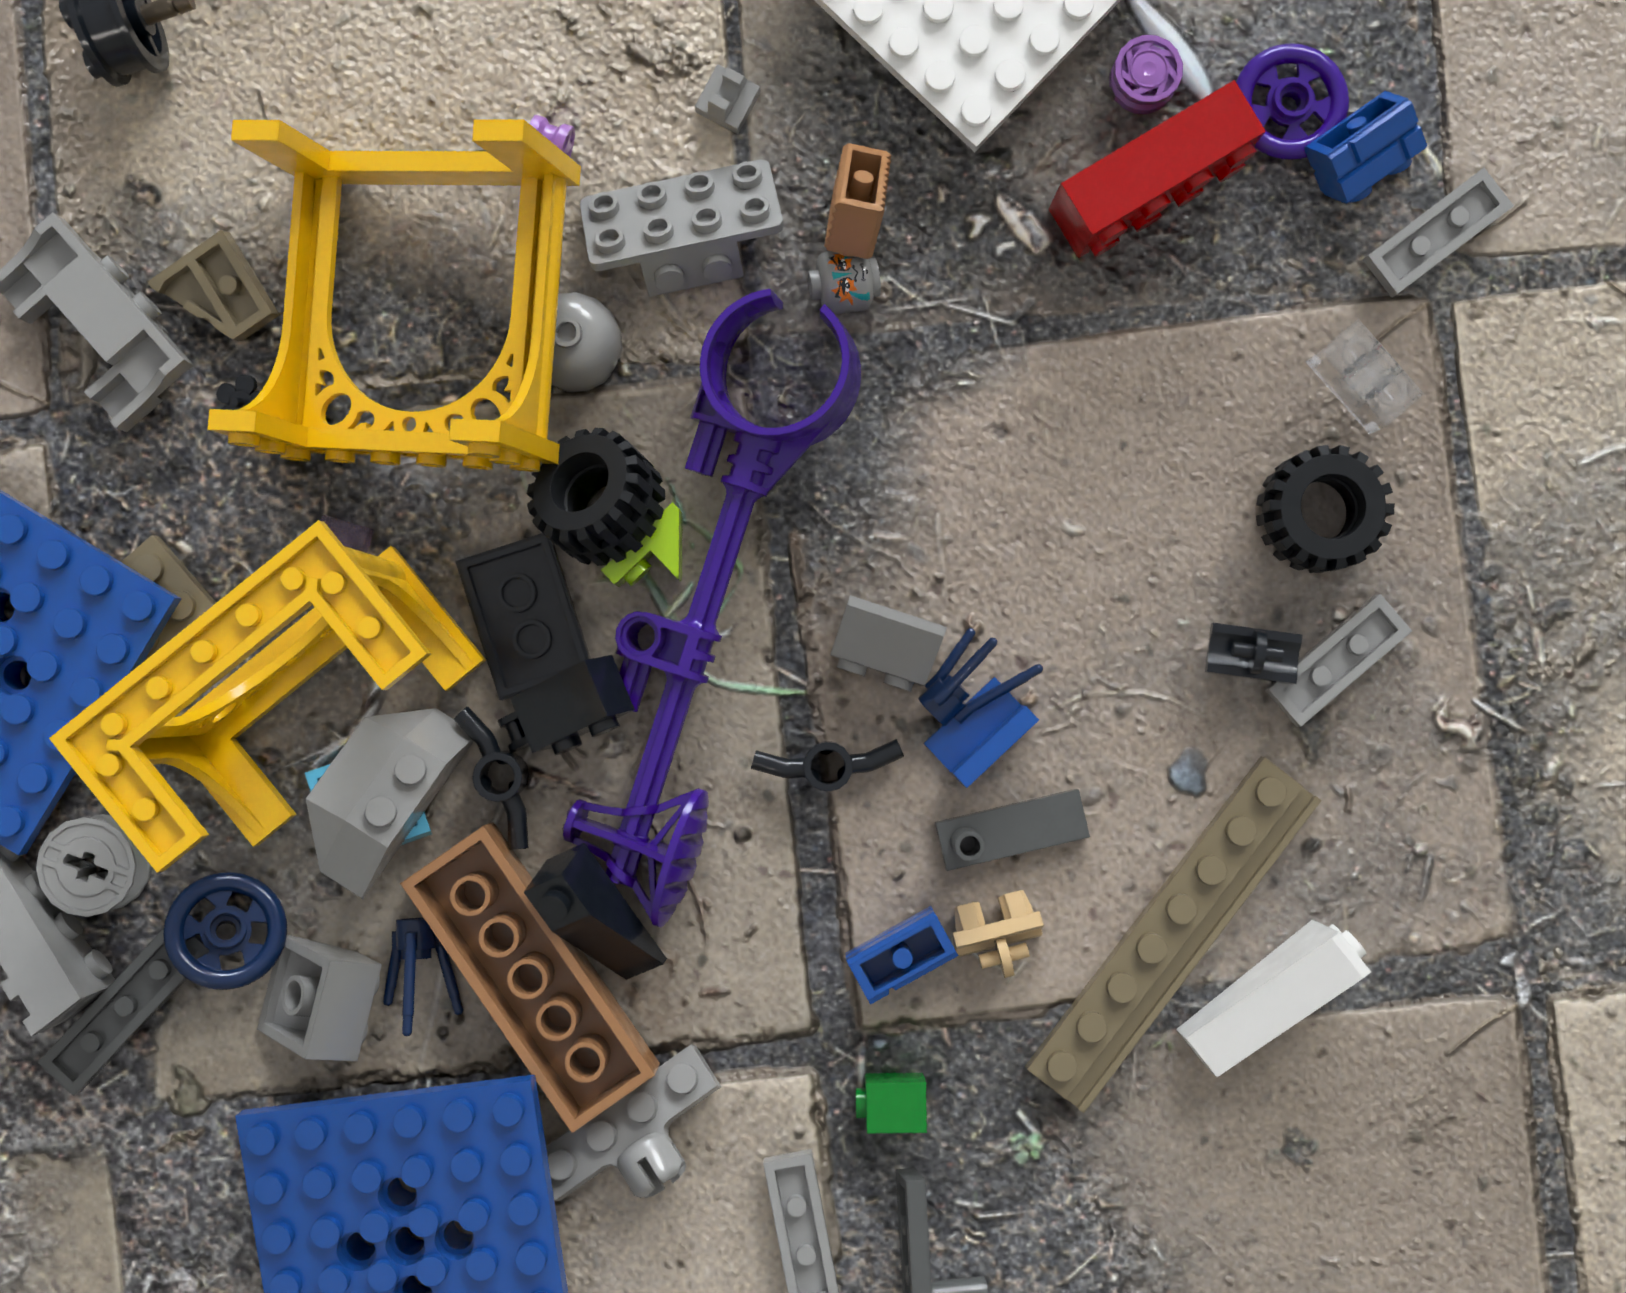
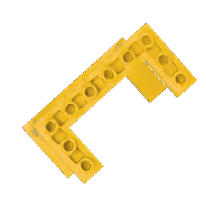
[207,119,581,472]
[49,520,486,873]

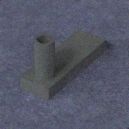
[935,789,1090,871]
[896,1167,988,1293]

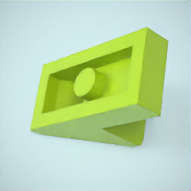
[601,502,683,587]

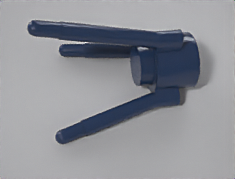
[918,628,1043,726]
[383,918,463,1036]

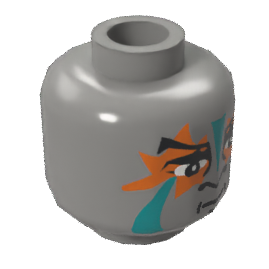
[807,251,881,314]

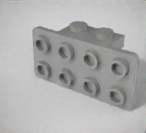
[580,159,784,297]

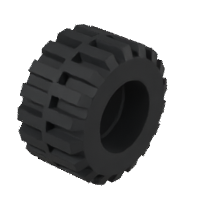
[527,427,665,566]
[1256,445,1395,573]

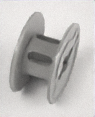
[36,814,152,917]

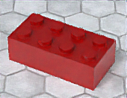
[1048,80,1266,258]

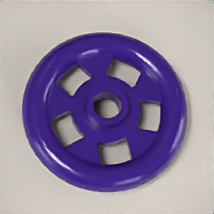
[1236,43,1349,160]

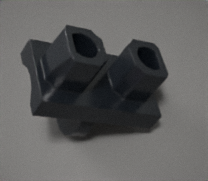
[1205,623,1303,684]

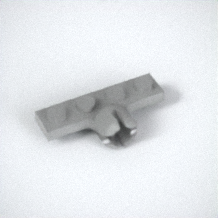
[546,1044,722,1201]

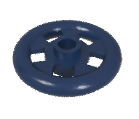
[163,872,287,990]

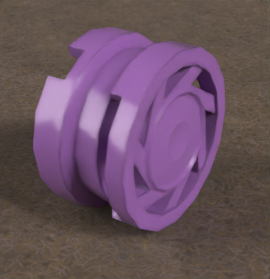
[1109,35,1183,114]

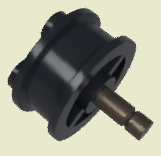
[59,0,196,87]

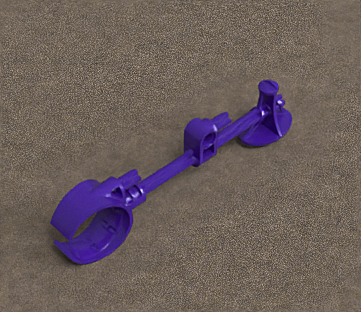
[562,289,861,928]

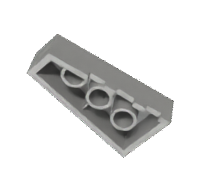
[0,845,115,1036]

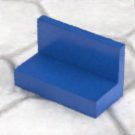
[923,677,1039,788]

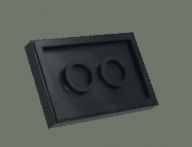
[455,533,591,701]

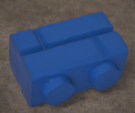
[1304,91,1427,204]
[845,906,959,1005]

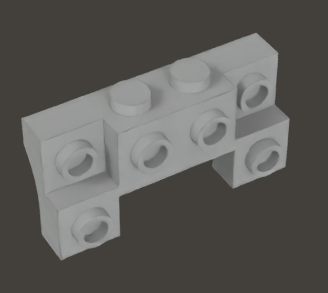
[0,212,193,432]

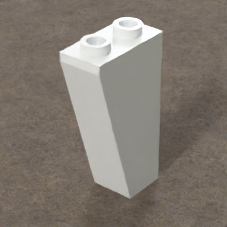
[1176,920,1371,1077]

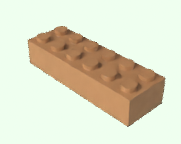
[400,822,660,1133]

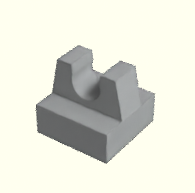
[695,64,761,134]

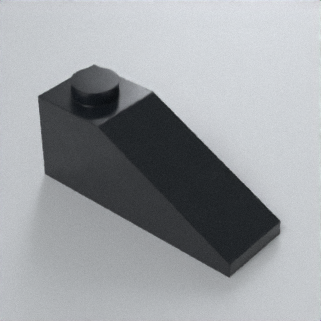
[524,843,667,980]

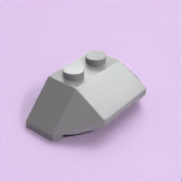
[306,708,474,899]

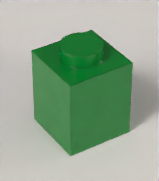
[855,1072,927,1134]

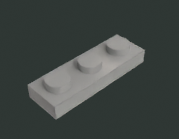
[1363,168,1514,298]
[1264,594,1412,727]
[763,1149,839,1293]

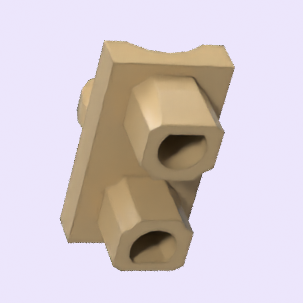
[953,890,1044,978]

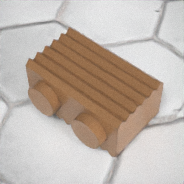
[824,143,892,259]

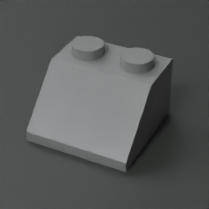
[830,595,947,692]
[257,935,382,1061]

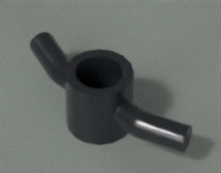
[454,706,529,850]
[751,739,904,792]

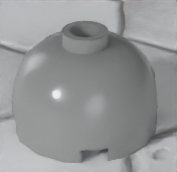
[552,292,623,392]

